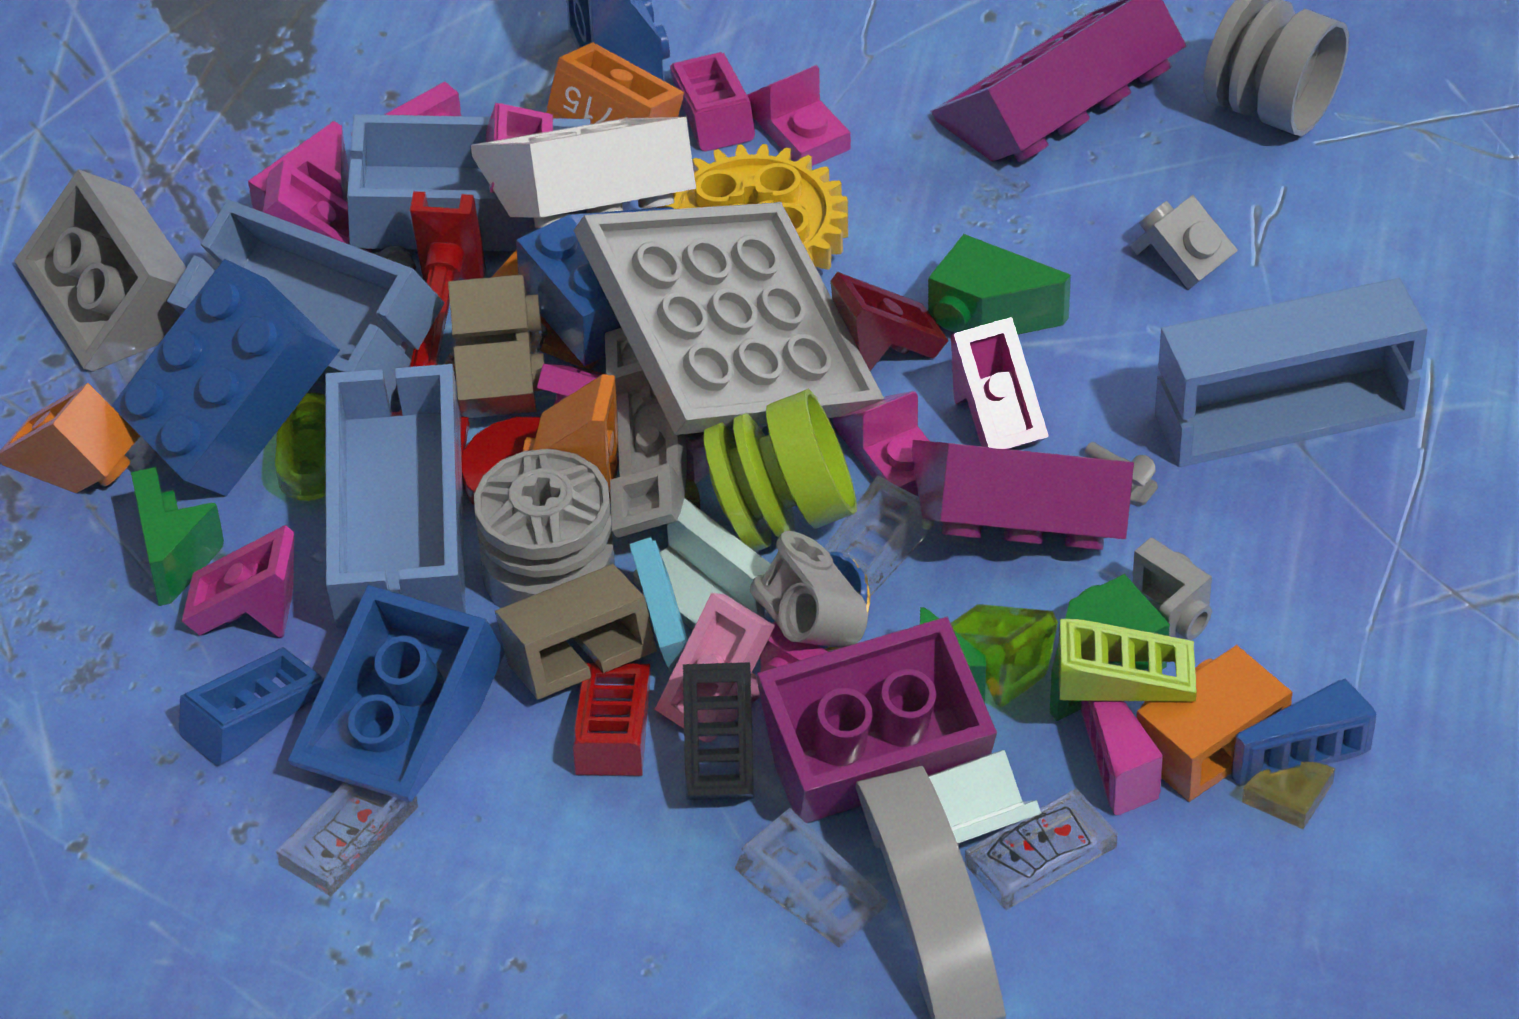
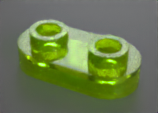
[275,393,326,501]

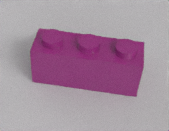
[912,440,1134,550]
[757,616,997,825]

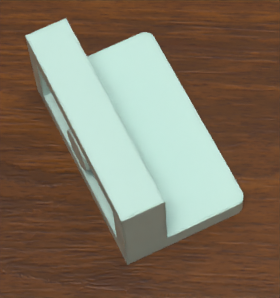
[633,499,771,630]
[929,750,1041,844]

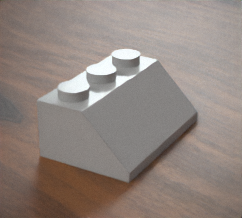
[14,169,187,371]

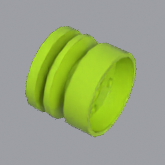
[704,388,857,552]

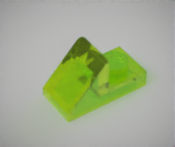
[951,604,1058,707]

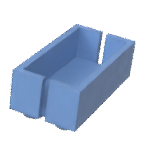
[347,114,590,251]
[166,199,445,399]
[1155,278,1428,467]
[326,364,466,628]

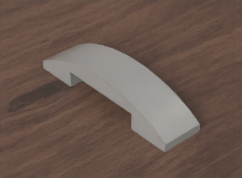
[605,328,687,538]
[856,766,1006,1019]

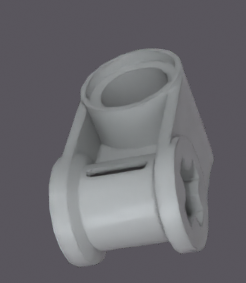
[750,531,868,648]

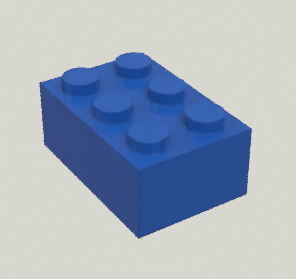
[111,259,340,496]

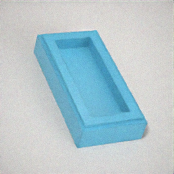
[629,537,688,675]

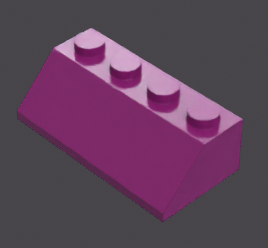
[931,0,1187,162]

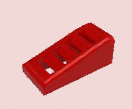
[573,663,651,776]

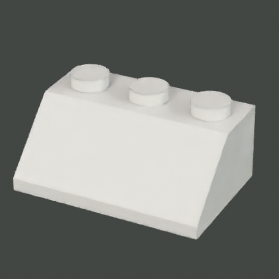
[471,117,696,228]

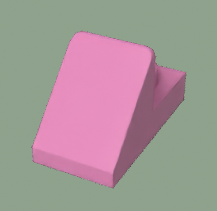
[654,593,775,742]

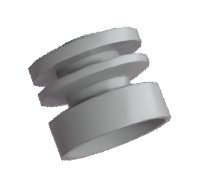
[1203,0,1349,136]
[474,449,615,608]

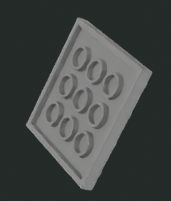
[573,202,884,435]

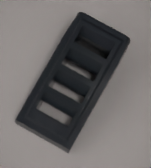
[683,662,754,800]

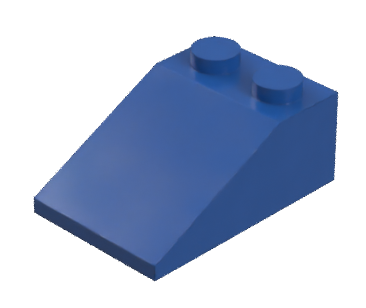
[566,0,670,81]
[516,207,674,366]
[288,585,505,802]

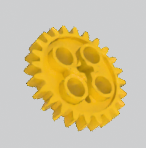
[657,144,848,270]

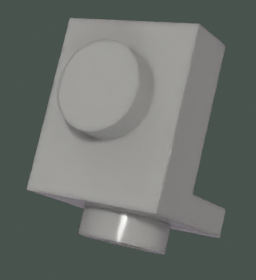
[1130,195,1238,290]
[1132,537,1212,640]

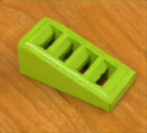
[1058,619,1197,701]

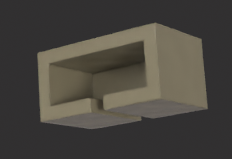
[448,275,546,418]
[495,564,657,700]

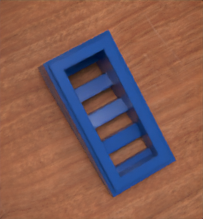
[179,647,325,766]
[1231,678,1376,786]

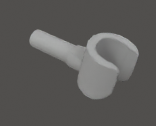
[1085,442,1158,506]

